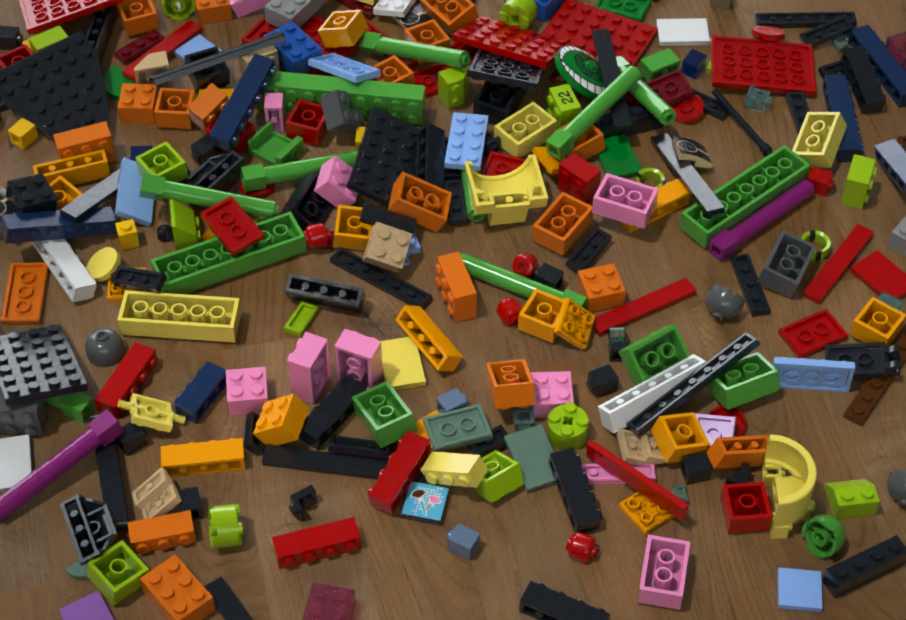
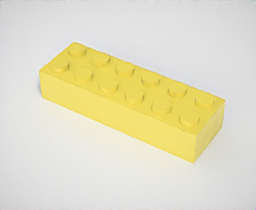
[117,290,241,343]

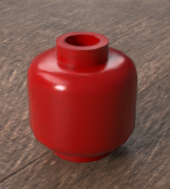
[303,223,331,249]
[512,253,539,277]
[496,298,523,326]
[566,532,599,563]

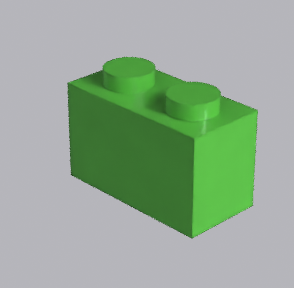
[639,48,681,82]

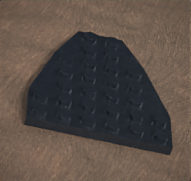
[0,31,109,141]

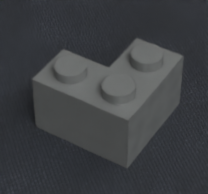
[320,90,365,134]

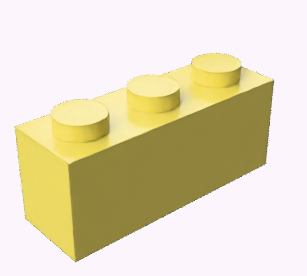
[420,452,488,488]

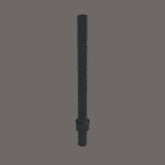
[712,89,773,156]

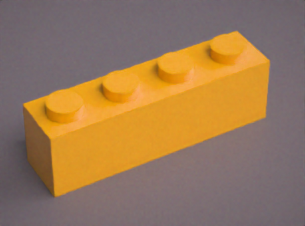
[33,149,111,185]
[619,178,690,233]
[395,305,463,371]
[160,438,246,478]

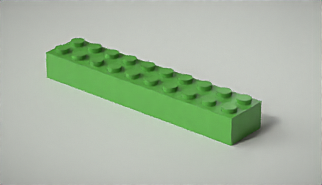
[255,71,426,126]

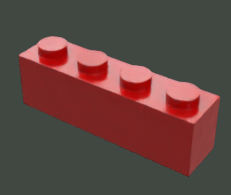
[94,342,158,419]
[368,430,431,515]
[272,517,361,569]

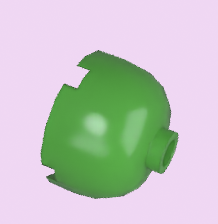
[802,514,845,558]

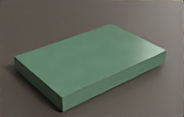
[423,404,493,452]
[504,424,555,492]

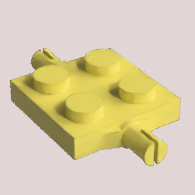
[117,393,186,433]

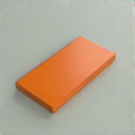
[1,262,49,325]

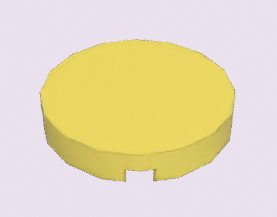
[86,247,121,282]

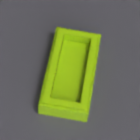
[284,301,319,338]

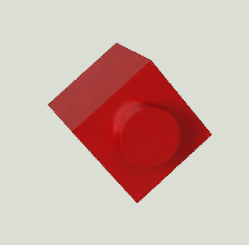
[807,166,835,197]

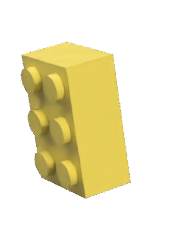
[494,101,558,158]
[792,112,847,168]

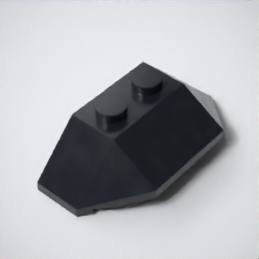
[183,150,245,207]
[59,494,119,566]

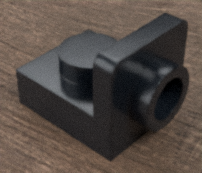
[483,133,501,158]
[725,463,750,484]
[289,485,317,521]

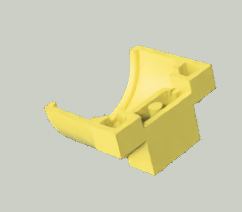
[464,154,548,226]
[761,434,817,539]

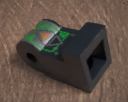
[608,327,628,362]

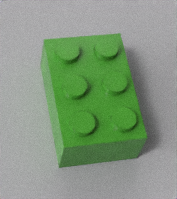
[618,324,690,386]
[707,352,780,410]
[352,381,417,448]

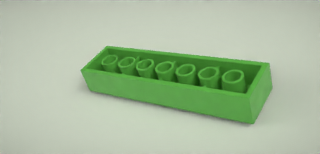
[679,145,811,249]
[150,211,306,294]

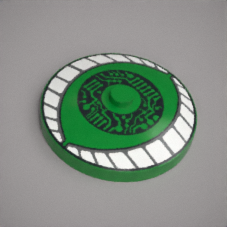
[555,46,604,100]

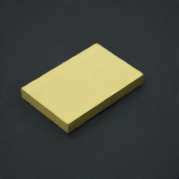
[381,337,426,390]

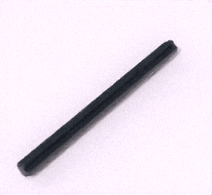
[152,31,285,85]

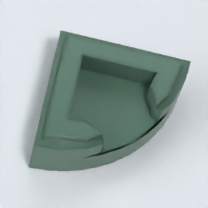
[831,34,848,53]
[670,484,689,503]
[65,561,89,580]

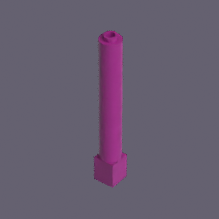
[708,180,814,262]
[0,409,124,522]

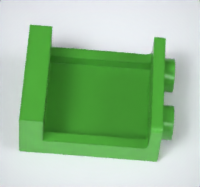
[247,121,304,165]

